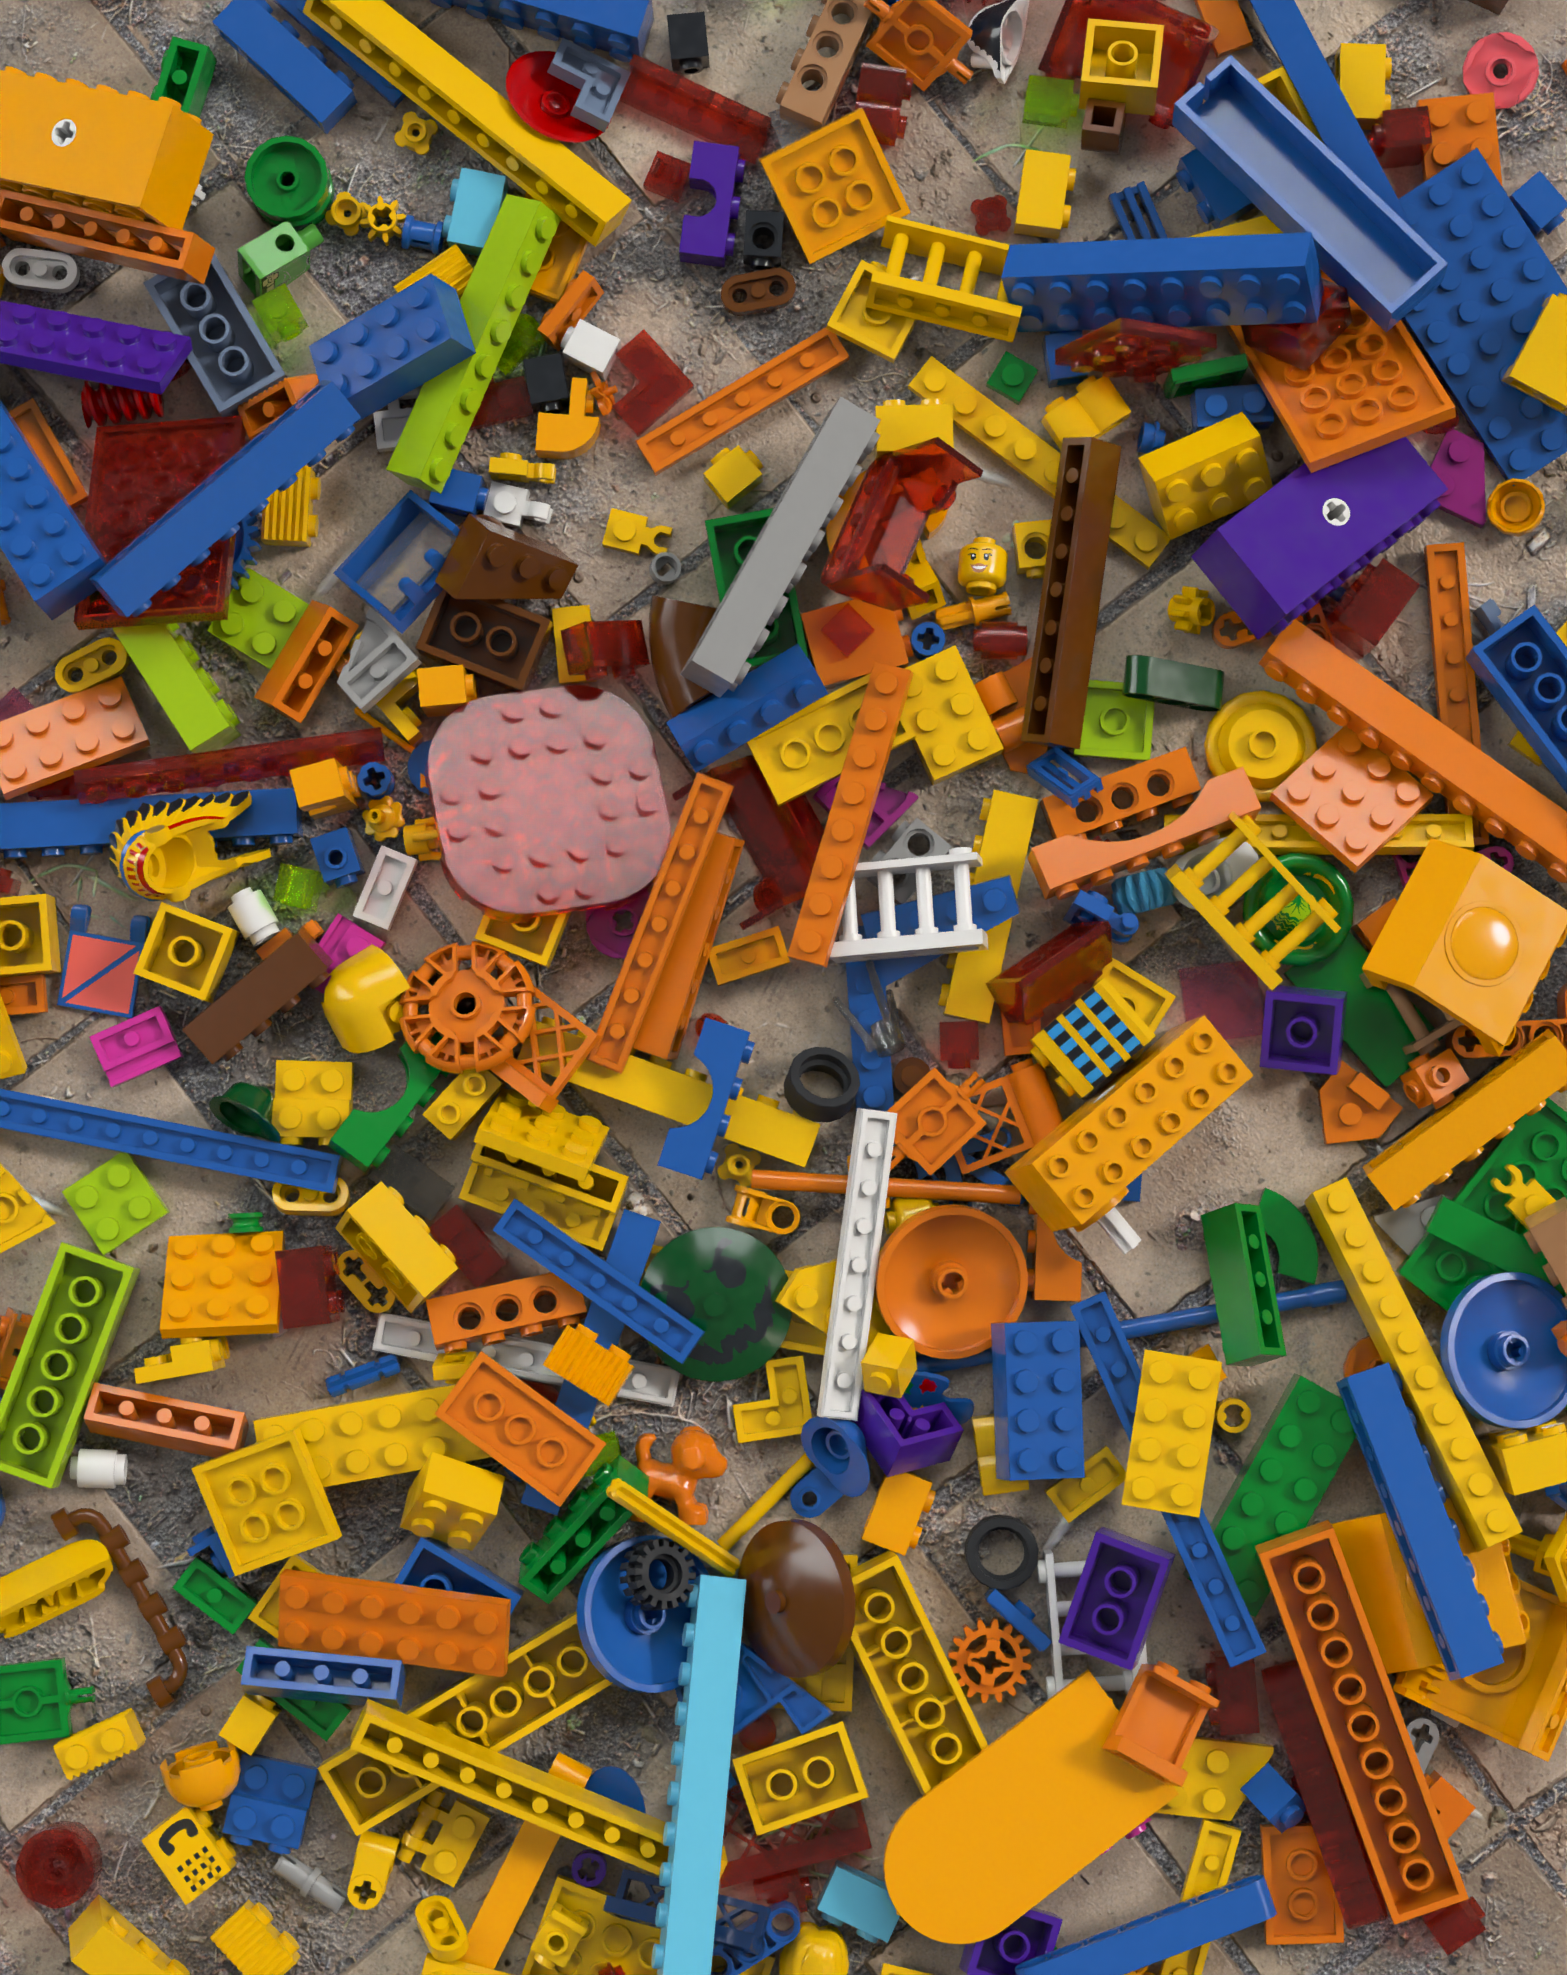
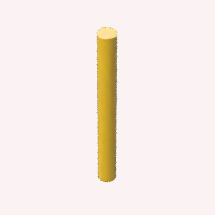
[717,1453,814,1552]

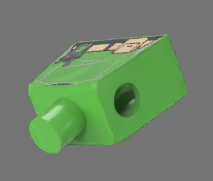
[237,221,324,304]

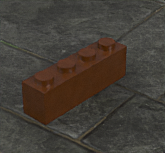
[182,927,333,1065]

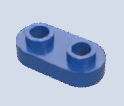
[790,1467,843,1518]

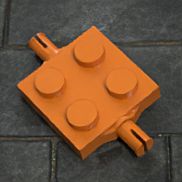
[863,0,974,92]
[886,1067,987,1176]

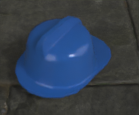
[801,1416,870,1498]

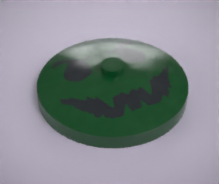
[641,1227,792,1382]

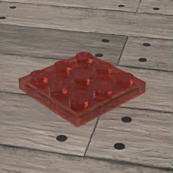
[1055,317,1217,383]

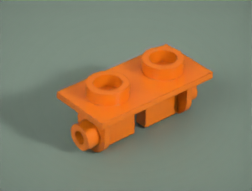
[0,1307,33,1390]

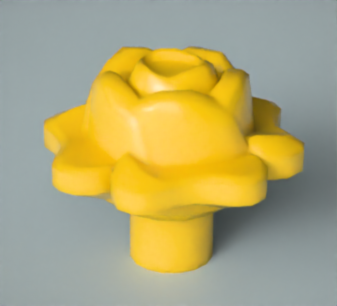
[362,796,405,842]

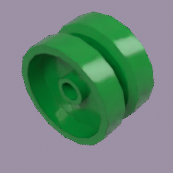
[244,135,335,232]

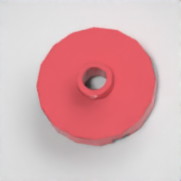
[1462,32,1539,110]

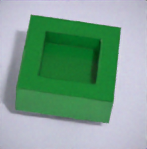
[986,351,1038,405]

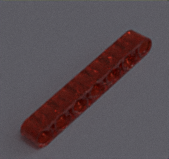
[1261,1659,1388,1930]

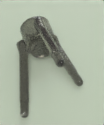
[832,960,907,1058]

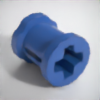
[401,215,444,255]
[910,622,945,660]
[357,762,395,800]

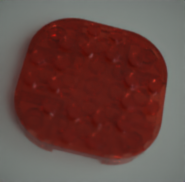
[425,685,671,923]

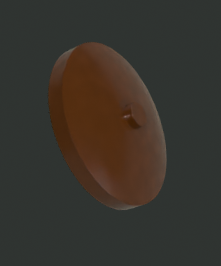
[738,1519,856,1678]

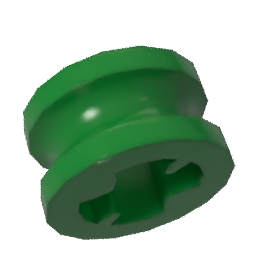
[228,1212,264,1233]

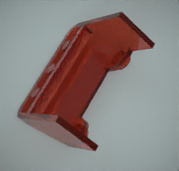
[821,437,984,611]
[672,754,824,930]

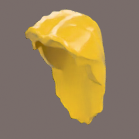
[779,1922,849,1975]

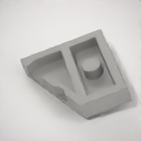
[337,608,422,714]

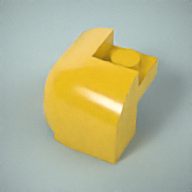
[321,944,421,1054]

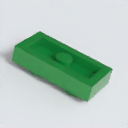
[172,1555,258,1635]

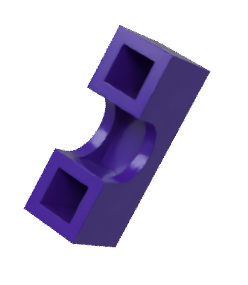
[679,141,746,268]

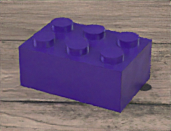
[1058,1527,1176,1671]

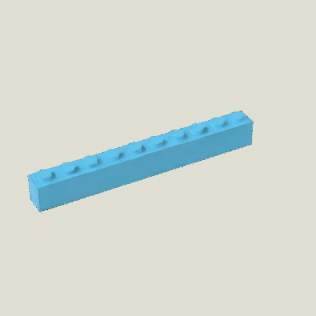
[651,1575,747,1975]

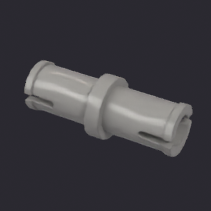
[272,1854,348,1915]

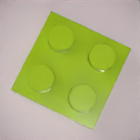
[207,567,309,670]
[1073,680,1155,762]
[62,1152,170,1255]

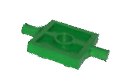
[0,1657,95,1745]

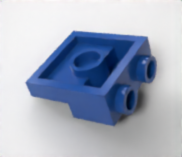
[222,1752,319,1854]

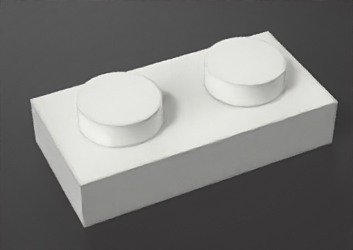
[353,845,418,931]

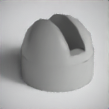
[649,552,681,585]

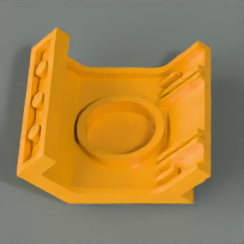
[1362,838,1567,1057]
[1331,1497,1531,1674]
[1393,1579,1567,1762]

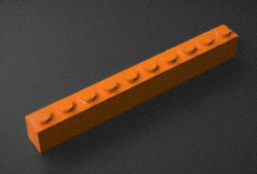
[1258,619,1567,883]

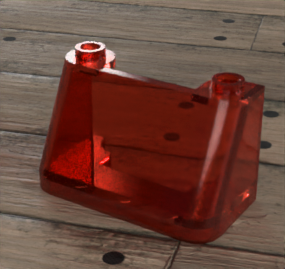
[1038,0,1219,129]

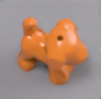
[630,1426,728,1525]

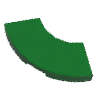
[1258,1188,1318,1285]

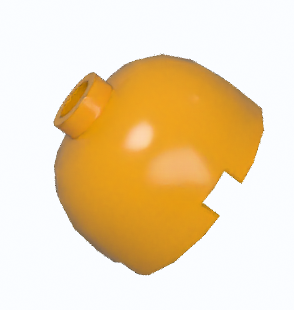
[160,1740,241,1811]

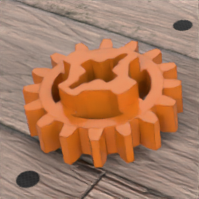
[947,1617,1032,1703]

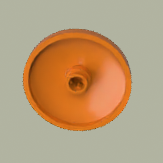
[874,1204,1028,1359]

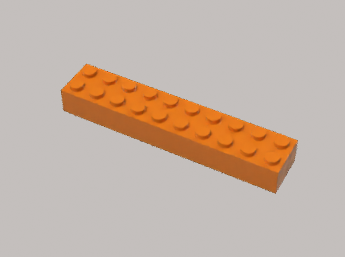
[1255,1520,1469,1925]

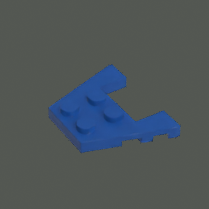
[675,1641,833,1792]

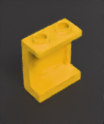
[1501,293,1567,416]

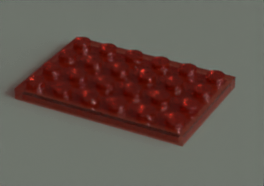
[73,415,246,630]

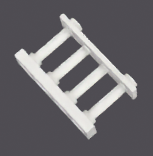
[830,847,988,963]
[1037,1549,1147,1699]

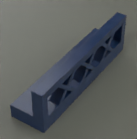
[603,1869,771,1956]

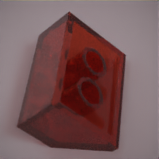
[986,920,1112,1025]

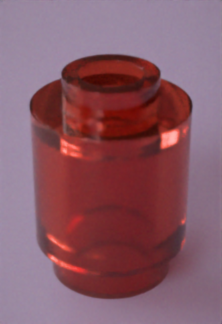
[973,621,1028,660]

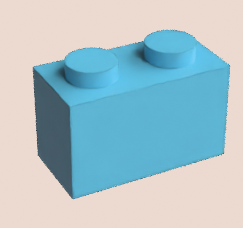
[442,168,509,256]
[817,1859,900,1943]

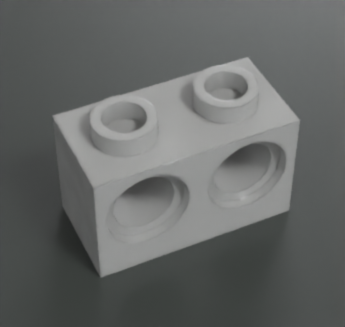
[867,817,952,904]

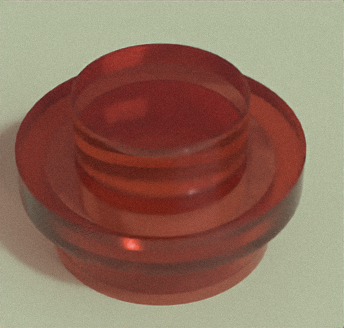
[738,1713,776,1751]

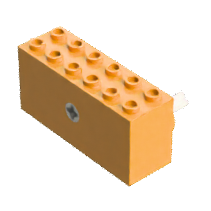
[0,66,214,230]
[1004,1015,1254,1255]

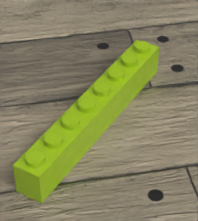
[386,194,561,494]

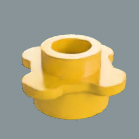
[394,111,438,155]
[325,191,368,236]
[717,1143,761,1187]

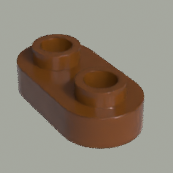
[721,268,796,316]

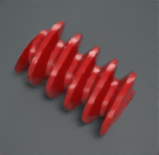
[81,380,164,428]

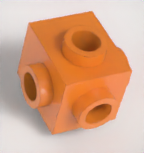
[1399,1048,1470,1109]

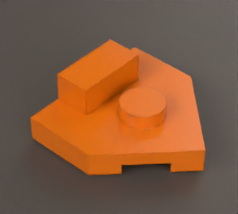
[1317,1060,1403,1144]

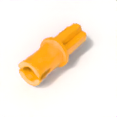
[935,591,1012,630]

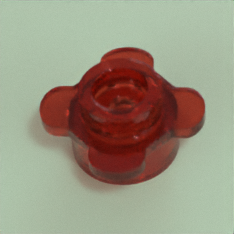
[970,195,1011,236]

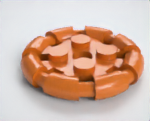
[399,941,536,1074]

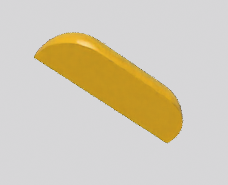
[0,1539,113,1638]

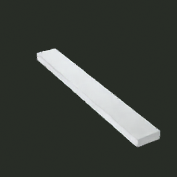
[817,1108,898,1421]
[372,1312,680,1407]

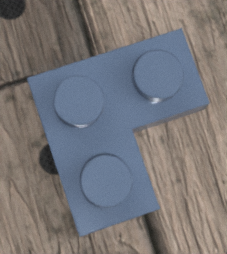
[547,38,631,132]

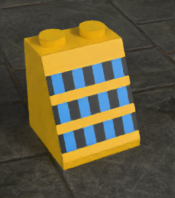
[1029,977,1156,1099]

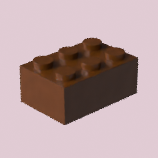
[415,589,554,697]

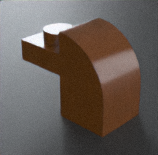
[1081,98,1127,155]

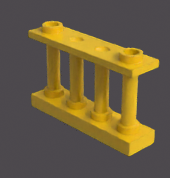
[865,215,1023,343]
[1164,811,1341,990]

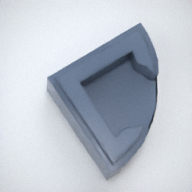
[1473,598,1506,635]

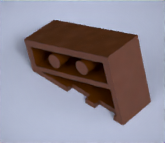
[435,513,578,599]

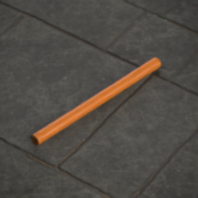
[751,1169,1021,1205]

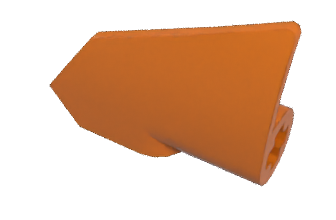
[974,656,1048,774]

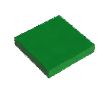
[1163,353,1248,399]

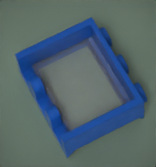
[333,490,460,634]

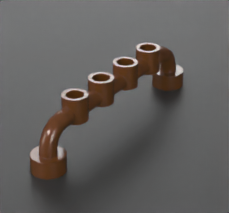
[50,1507,188,1709]

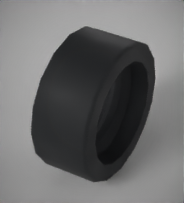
[783,1047,860,1123]
[964,1514,1039,1590]

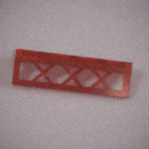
[620,54,772,165]

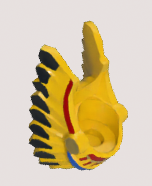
[108,791,271,903]

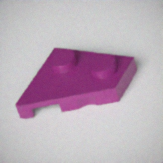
[1430,427,1486,529]

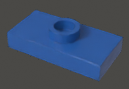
[984,1588,1052,1652]

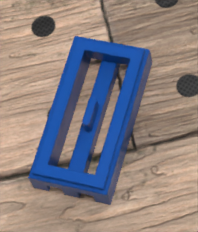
[1108,181,1168,240]
[1026,748,1103,808]

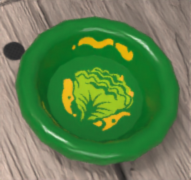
[1242,853,1354,967]

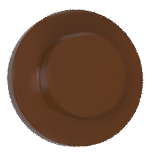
[893,1057,930,1094]

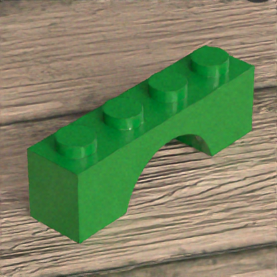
[328,1032,450,1173]

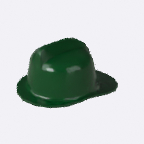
[209,1082,281,1142]

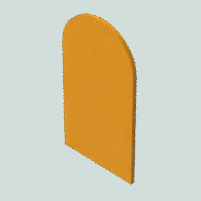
[883,1669,1178,1944]

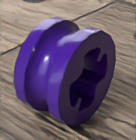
[571,1849,607,1887]

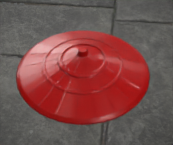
[506,51,612,143]

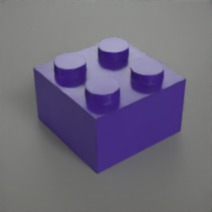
[1259,985,1348,1075]
[959,1907,1063,1975]

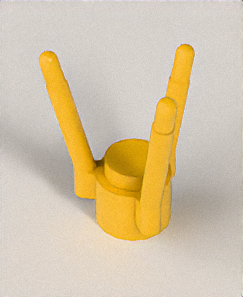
[403,805,497,866]

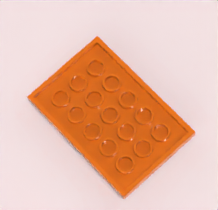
[1225,270,1456,473]

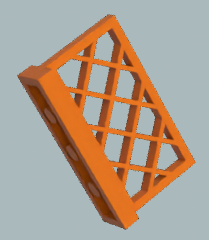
[461,965,601,1114]

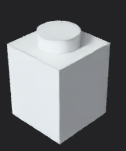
[560,319,622,381]

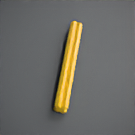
[606,1478,740,1577]

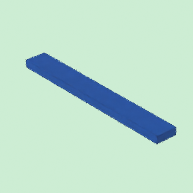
[521,1209,661,1516]

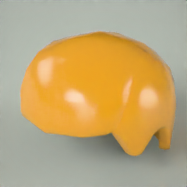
[1487,478,1545,537]

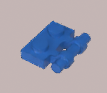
[1063,889,1139,945]

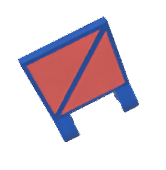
[57,904,151,1018]

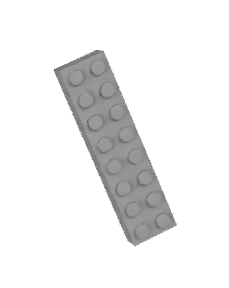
[680,396,880,698]

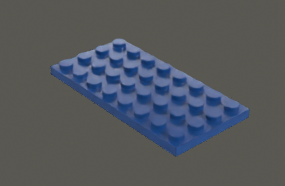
[1398,148,1567,487]

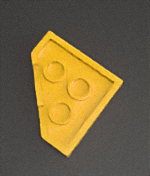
[775,1247,891,1352]

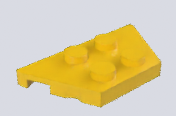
[1155,1737,1274,1821]

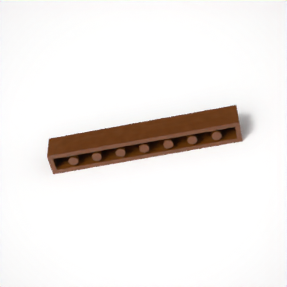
[1021,437,1122,749]

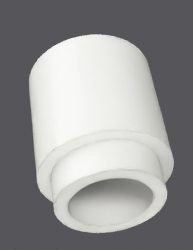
[227,887,280,946]
[70,1449,128,1489]

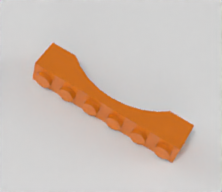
[1028,767,1262,900]

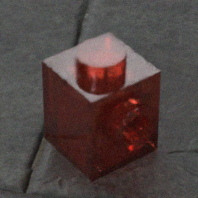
[938,1021,979,1069]

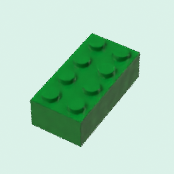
[705,508,808,673]

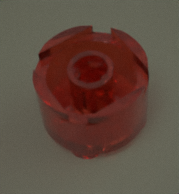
[15,1821,102,1908]

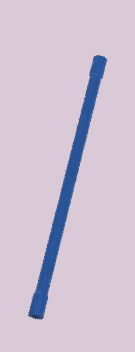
[916,1280,1347,1373]

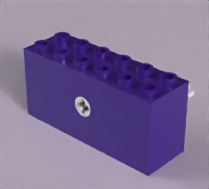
[1191,437,1448,640]

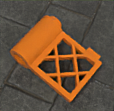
[954,1058,1064,1175]

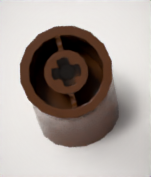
[649,595,717,719]

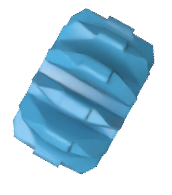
[1111,867,1177,915]

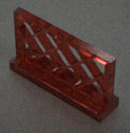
[720,1785,873,1888]

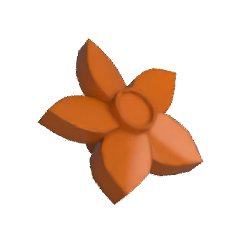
[590,371,618,416]

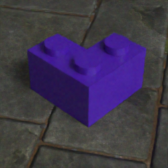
[851,1389,964,1477]

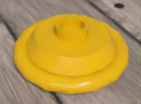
[1204,690,1318,803]

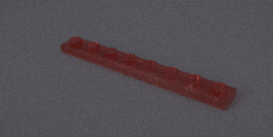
[73,727,385,804]

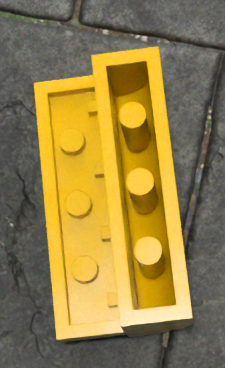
[458,1143,629,1252]

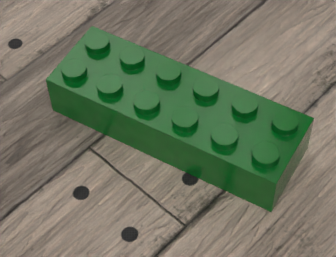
[1183,1373,1356,1618]

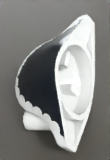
[967,0,1030,84]

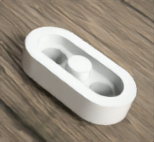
[2,248,80,293]

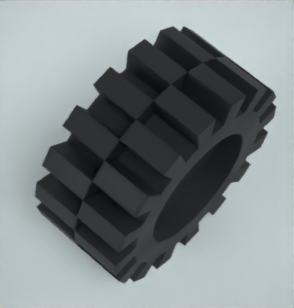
[620,1538,696,1611]

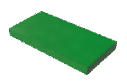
[1283,932,1443,1088]

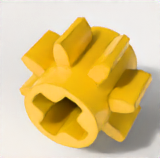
[359,196,406,246]
[1167,586,1215,635]

